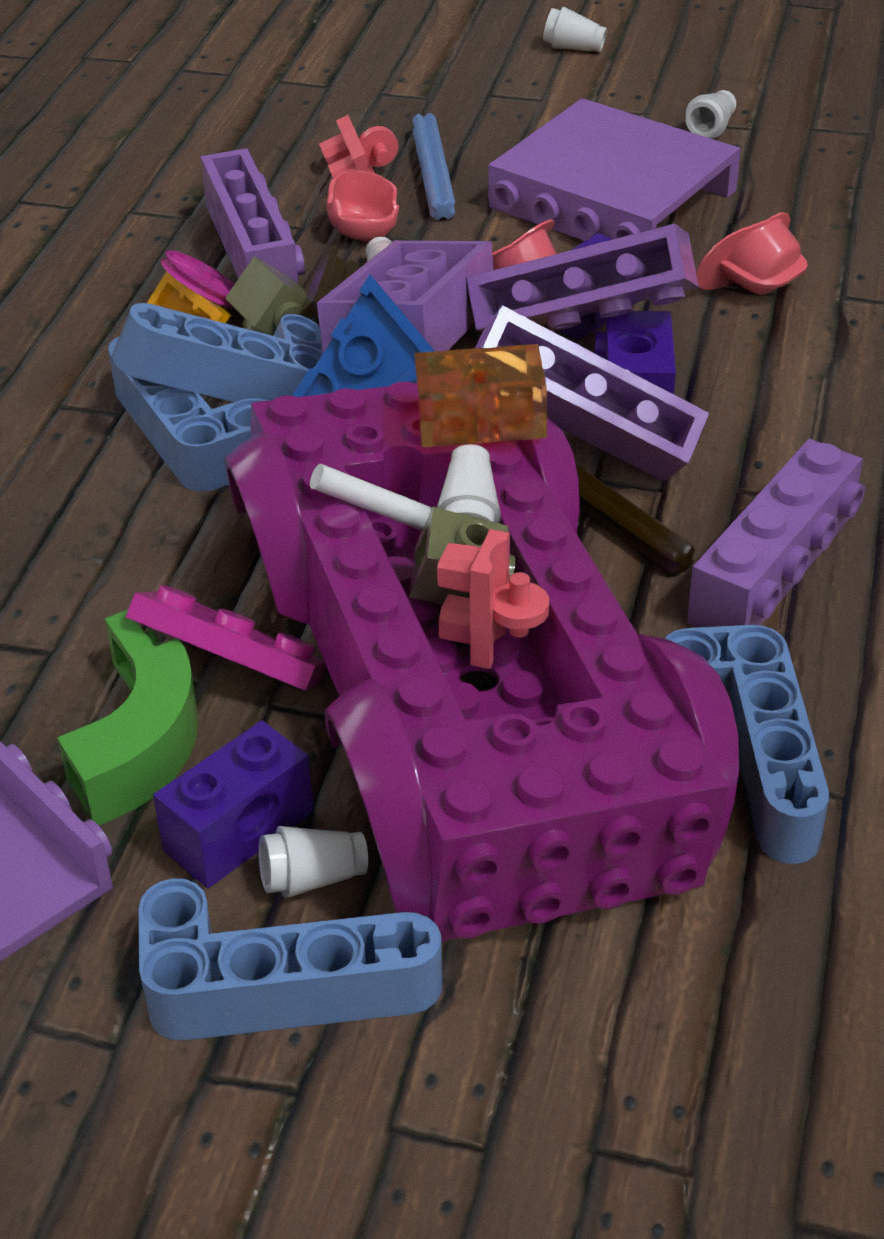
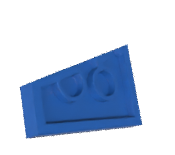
[292,274,444,397]

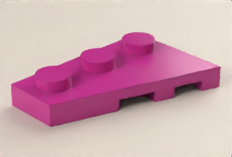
[126,585,326,691]

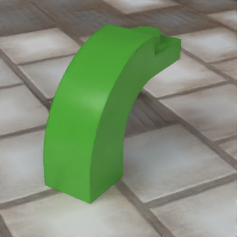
[57,610,198,825]

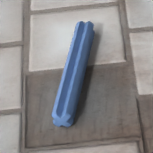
[412,113,455,221]

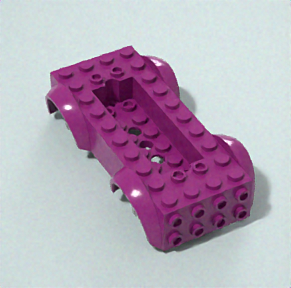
[224,375,739,941]

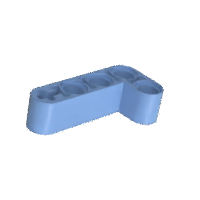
[112,303,323,402]
[108,337,267,492]
[665,625,829,864]
[139,878,443,1040]

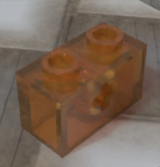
[414,344,547,447]

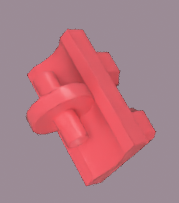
[319,115,399,177]
[437,529,549,669]

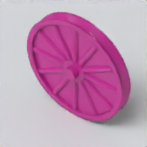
[161,250,235,309]

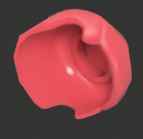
[326,170,399,242]

